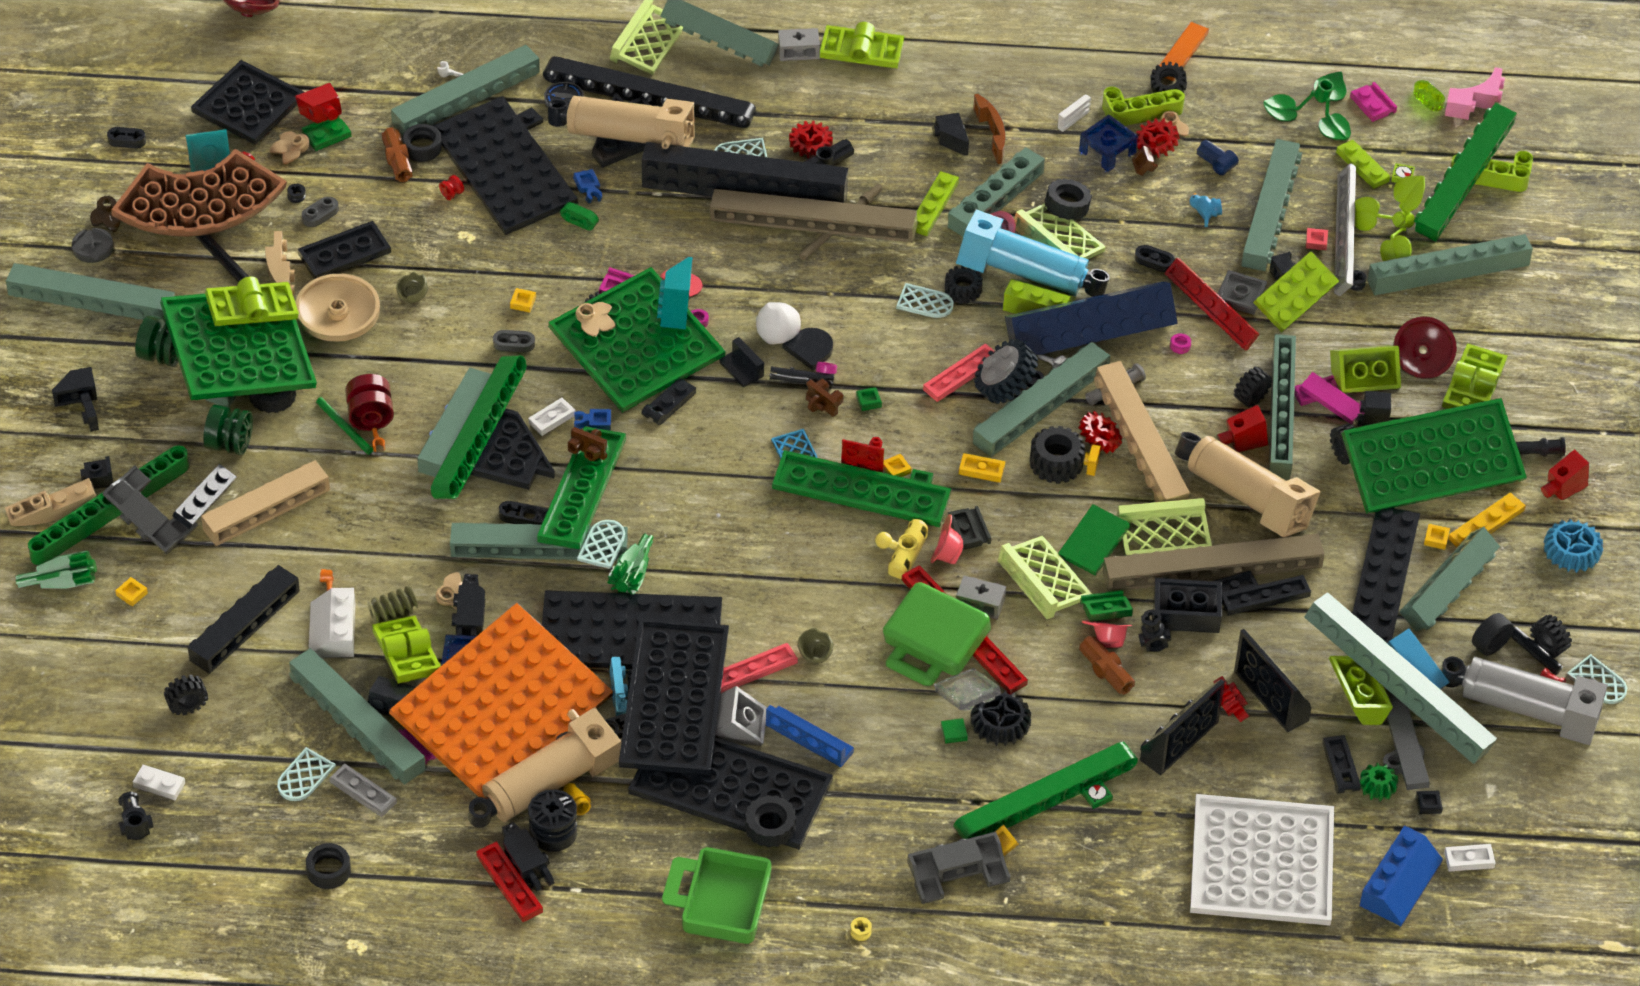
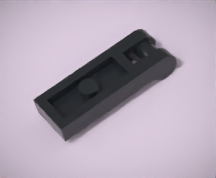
[641,378,696,425]
[1322,735,1361,794]

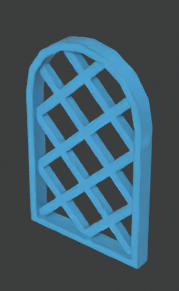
[771,429,818,459]

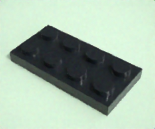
[298,221,391,279]

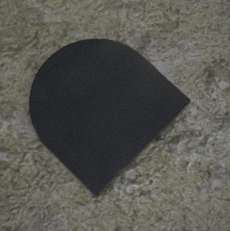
[782,328,833,370]

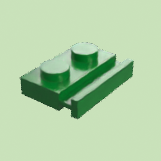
[302,115,352,152]
[1080,590,1133,622]

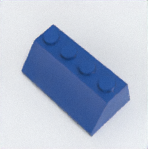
[1359,825,1443,926]

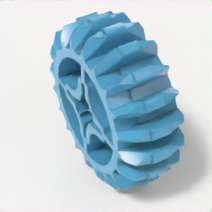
[1544,519,1603,573]

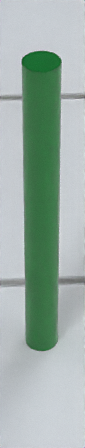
[316,397,373,455]

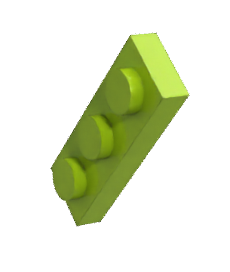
[1336,139,1390,189]

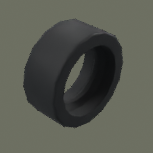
[403,124,442,162]
[1472,613,1514,656]
[306,843,351,889]

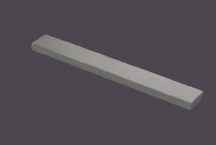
[1334,163,1356,296]

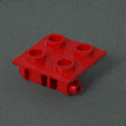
[841,437,884,473]

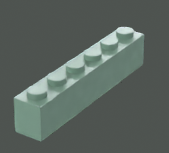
[660,0,779,67]
[417,367,491,477]
[1399,527,1500,632]

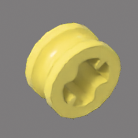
[850,917,872,941]

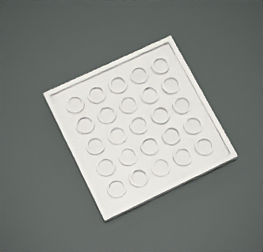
[1190,794,1334,925]

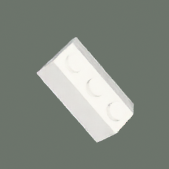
[309,588,355,658]

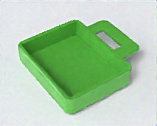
[883,582,991,686]
[662,847,771,944]

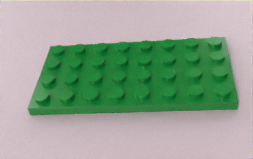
[1341,398,1527,514]

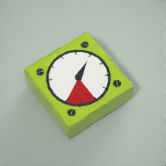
[1391,163,1415,183]

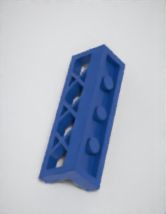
[766,705,854,767]

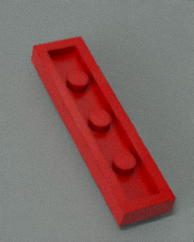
[476,841,543,922]

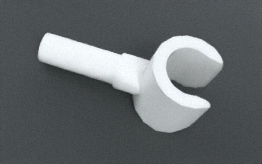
[437,61,463,77]
[1038,354,1066,368]

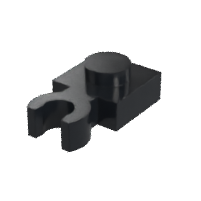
[80,392,99,432]

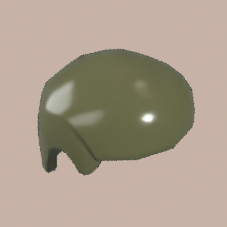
[396,272,428,303]
[797,628,834,664]

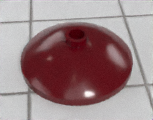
[222,0,279,17]
[1393,316,1457,379]

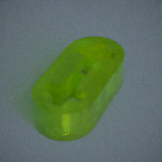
[1413,80,1445,111]

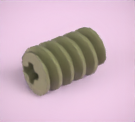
[368,586,418,623]

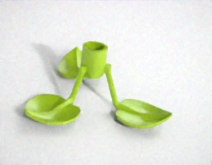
[1354,175,1425,261]

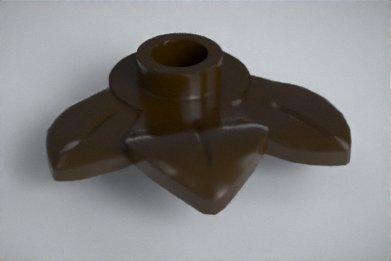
[90,196,121,232]

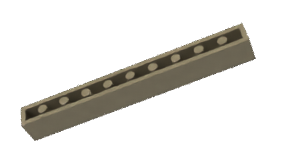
[710,189,917,243]
[1103,534,1325,592]

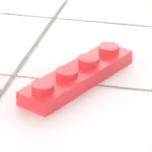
[923,343,995,402]

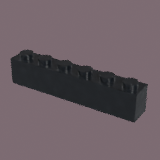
[188,565,300,674]

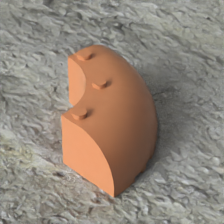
[112,149,287,237]

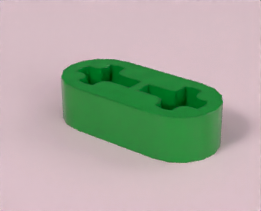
[560,202,599,231]

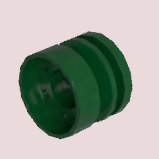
[135,316,179,367]
[203,404,253,455]

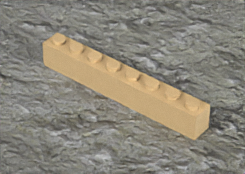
[1094,361,1190,502]

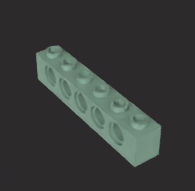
[948,147,1045,237]

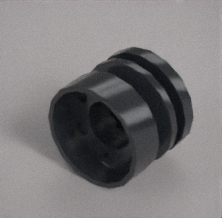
[528,789,577,852]

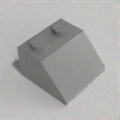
[716,686,767,746]

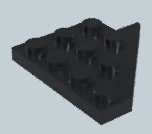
[592,93,650,168]
[470,409,555,490]

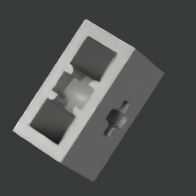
[778,28,820,61]
[956,576,1006,620]

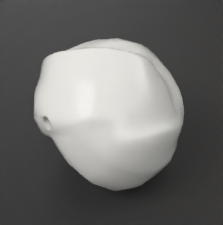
[756,302,801,345]

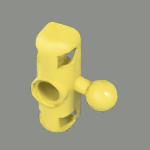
[875,519,928,579]

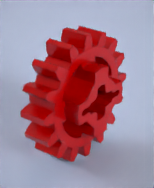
[1135,118,1180,158]
[789,120,833,158]
[1078,411,1123,454]
[1213,676,1249,722]

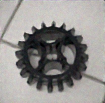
[970,689,1031,747]

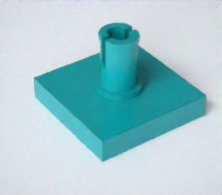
[186,129,230,172]

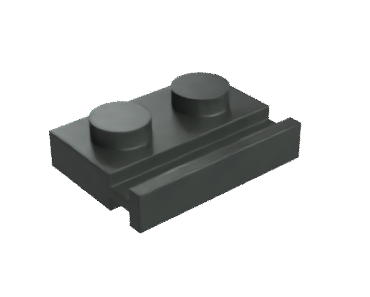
[948,506,991,550]

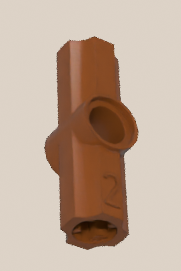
[382,127,413,182]
[1079,636,1135,695]

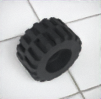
[1029,426,1085,484]

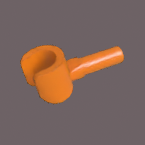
[372,428,385,452]
[320,569,334,591]

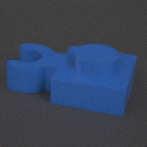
[573,169,602,204]
[574,409,611,431]

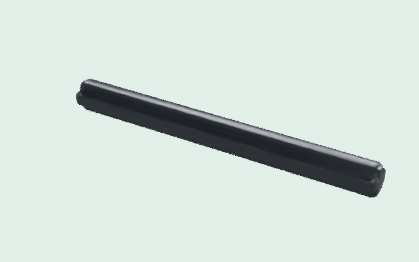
[195,234,249,282]

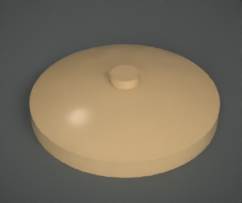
[295,274,380,342]

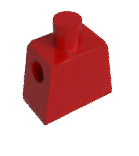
[295,83,342,123]
[1217,405,1268,452]
[1541,449,1589,500]

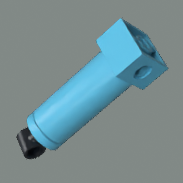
[956,210,1110,297]

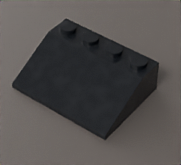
[1234,629,1312,733]
[1140,679,1225,776]

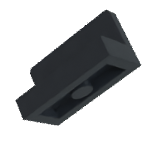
[719,337,764,387]

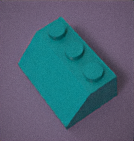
[657,257,693,329]

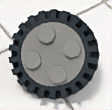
[974,339,1038,404]

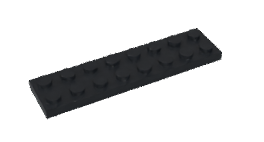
[1352,508,1420,643]

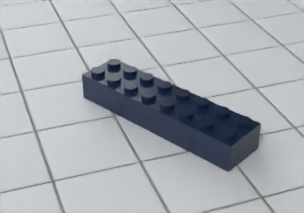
[1005,282,1178,355]

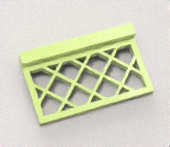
[610,0,683,75]
[1014,203,1106,259]
[1116,498,1212,556]
[997,536,1092,619]

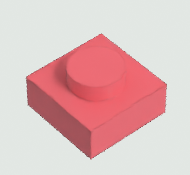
[1306,228,1328,250]

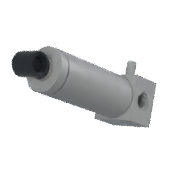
[1441,656,1608,745]

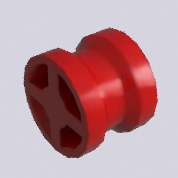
[439,175,464,200]

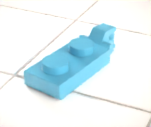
[609,657,628,716]

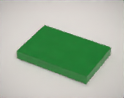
[1058,504,1130,576]

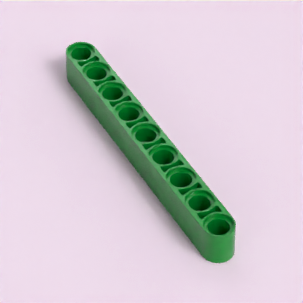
[431,355,527,500]
[28,445,189,565]
[953,742,1138,839]

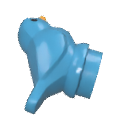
[1189,193,1222,227]

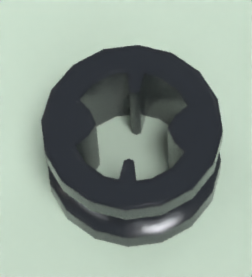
[287,183,306,203]
[1350,270,1367,291]

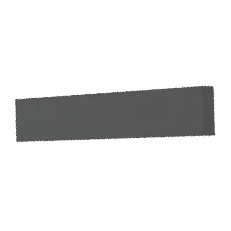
[1384,689,1430,790]

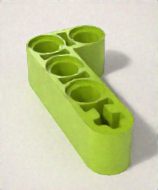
[1102,86,1185,127]
[1450,151,1533,192]

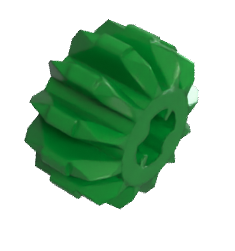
[1360,762,1399,802]

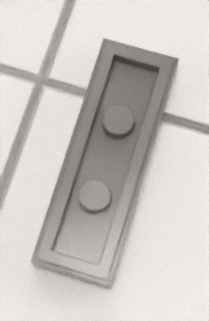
[329,764,397,817]

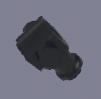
[1138,609,1171,652]
[118,791,154,840]

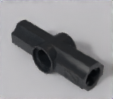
[804,139,854,166]

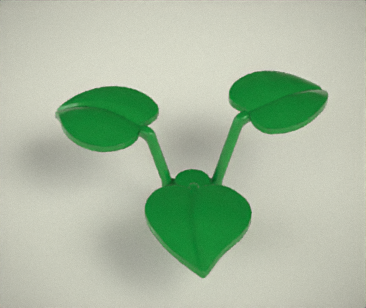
[1263,71,1351,140]

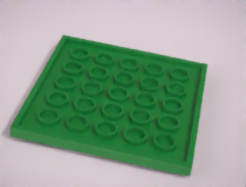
[548,267,726,413]
[160,294,317,401]

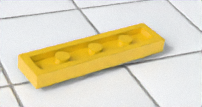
[1448,492,1526,547]

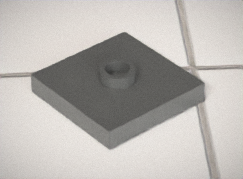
[1217,270,1268,315]

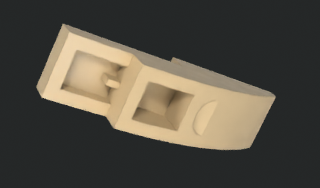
[265,231,295,297]
[5,478,96,526]

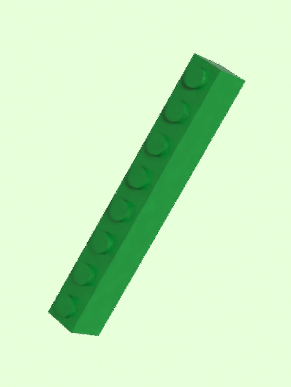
[1414,102,1517,242]

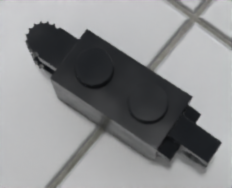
[452,574,486,647]
[502,822,555,892]

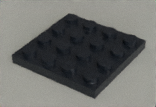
[191,60,304,145]

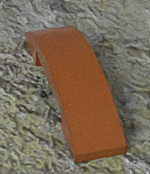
[973,94,1005,164]

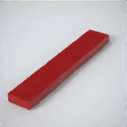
[1164,258,1260,351]

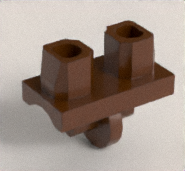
[806,379,844,417]
[568,427,607,461]

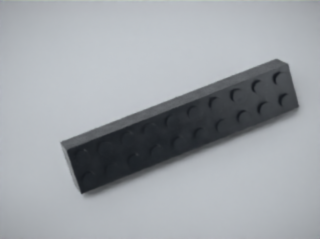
[642,142,848,203]

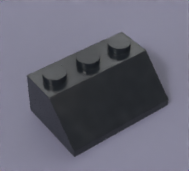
[1153,578,1222,633]

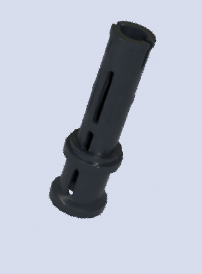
[1516,437,1566,457]

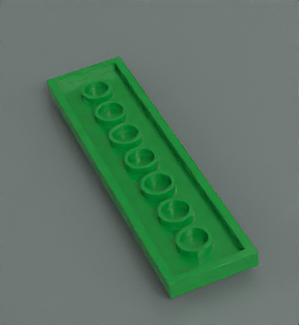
[537,426,626,550]
[772,450,951,528]

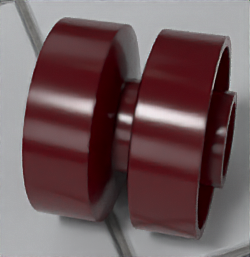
[345,374,394,431]

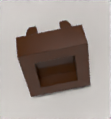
[1132,146,1158,176]

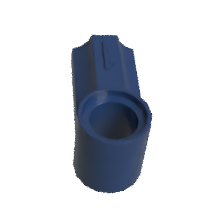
[1196,139,1239,176]

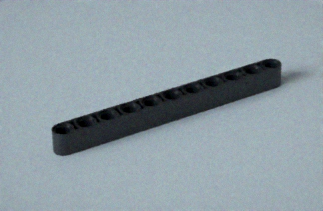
[543,56,756,128]

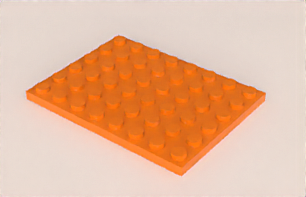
[389,603,613,798]

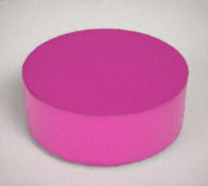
[691,309,709,327]
[1170,333,1191,354]
[816,362,837,374]

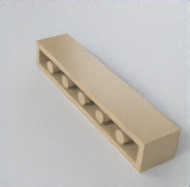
[201,460,330,546]

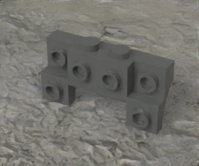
[102,465,199,555]
[907,832,1011,904]

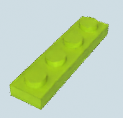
[916,171,959,236]

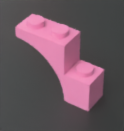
[1445,68,1505,120]

